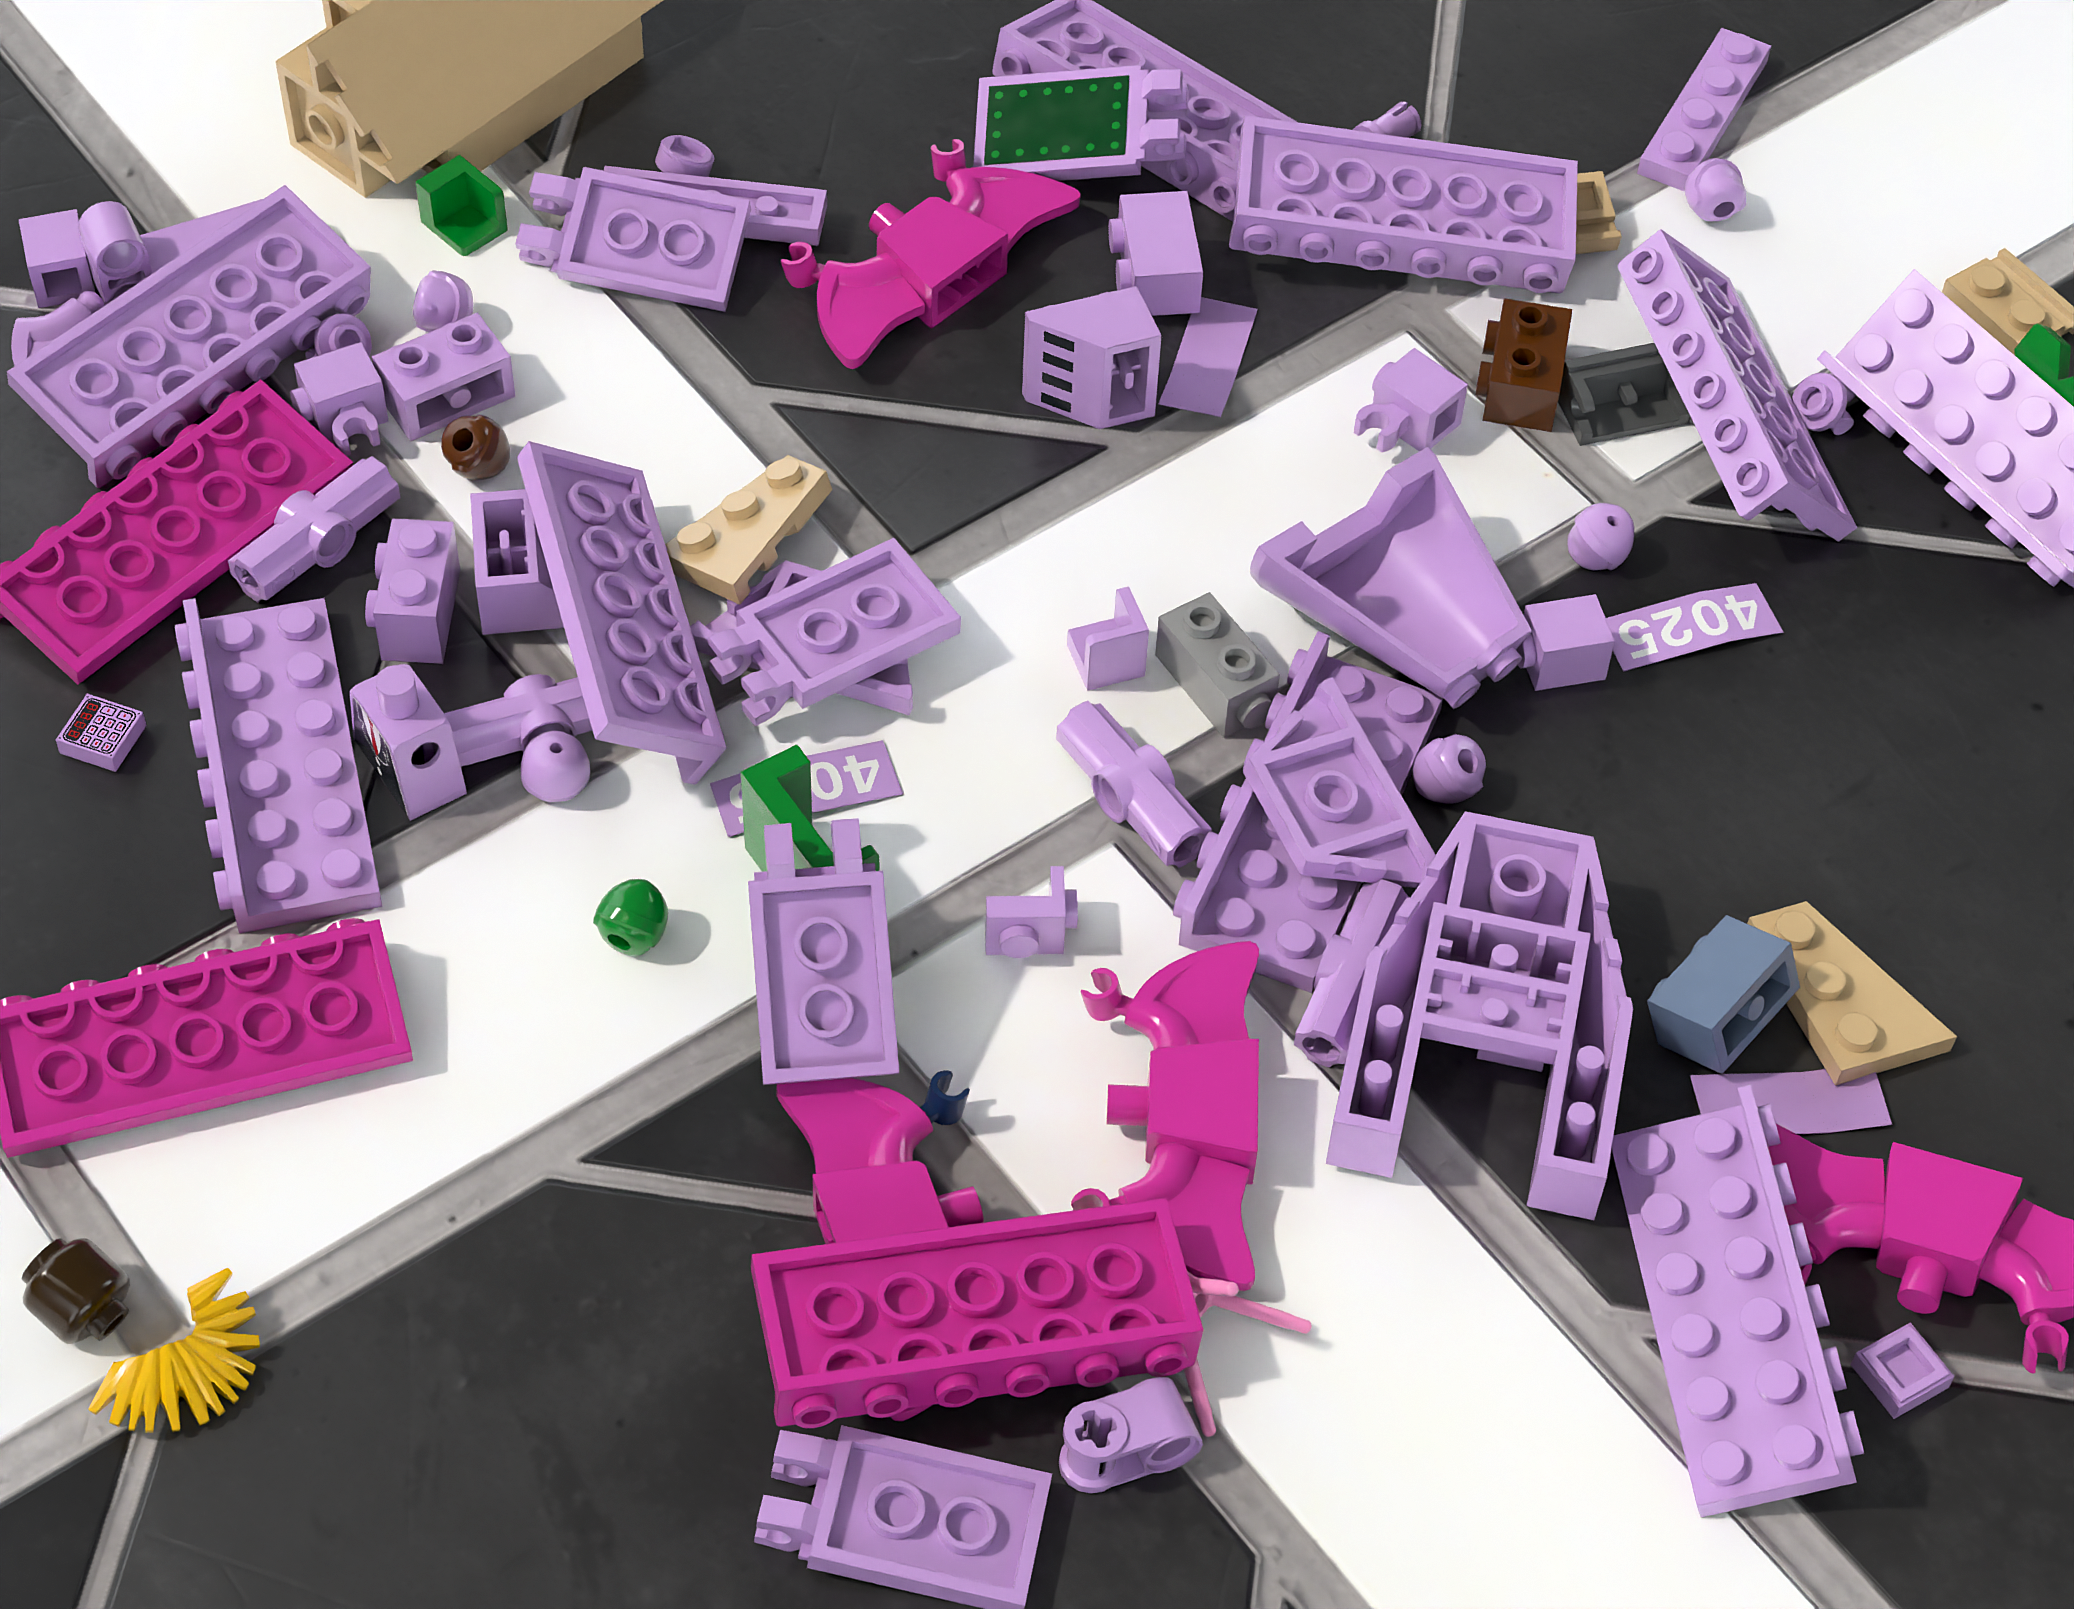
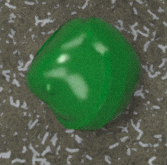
[593,879,669,956]

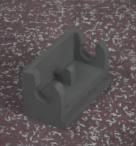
[1558,343,1690,446]

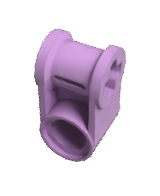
[1059,1377,1203,1494]

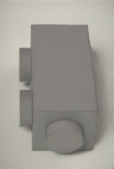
[1155,592,1280,738]

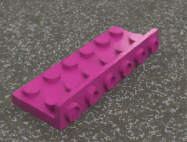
[0,379,353,685]
[0,918,413,1158]
[751,1198,1204,1428]

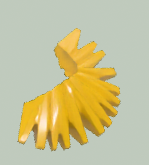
[88,1268,260,1433]

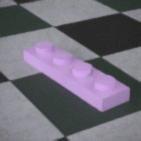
[1637,28,1771,192]
[604,166,827,246]

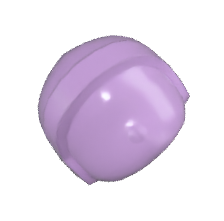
[1684,158,1747,221]
[413,270,473,332]
[1568,503,1634,571]
[521,731,590,802]
[1413,734,1486,804]

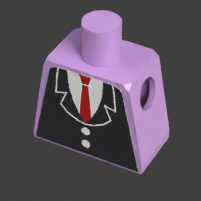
[350,664,467,821]

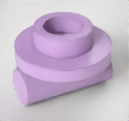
[305,313,372,359]
[1792,373,1854,435]

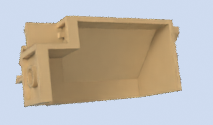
[275,0,663,198]

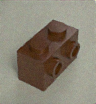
[1475,298,1573,432]

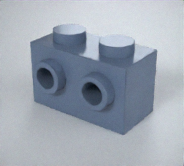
[1647,915,1800,1074]

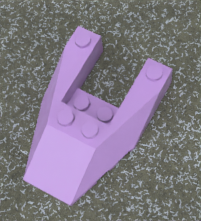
[1326,811,1633,1220]

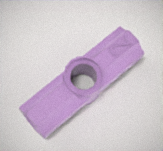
[228,456,400,603]
[444,674,593,767]
[1056,700,1212,868]
[1294,879,1409,1068]

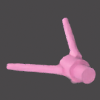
[1184,1271,1312,1437]

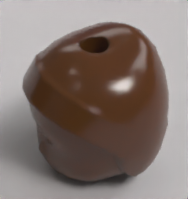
[441,414,510,481]

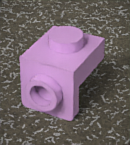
[985,866,1078,958]

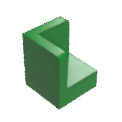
[415,154,508,256]

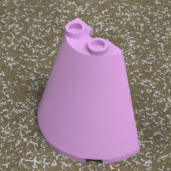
[1250,447,1532,709]

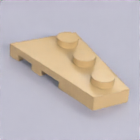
[665,455,832,605]
[1747,901,1957,1086]

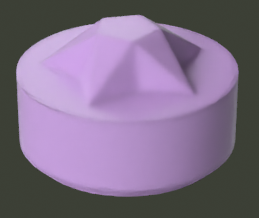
[655,135,714,177]

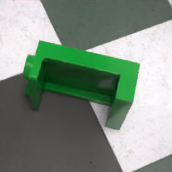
[741,744,880,872]

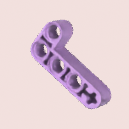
[79,199,263,305]

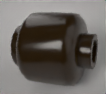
[21,1238,130,1344]

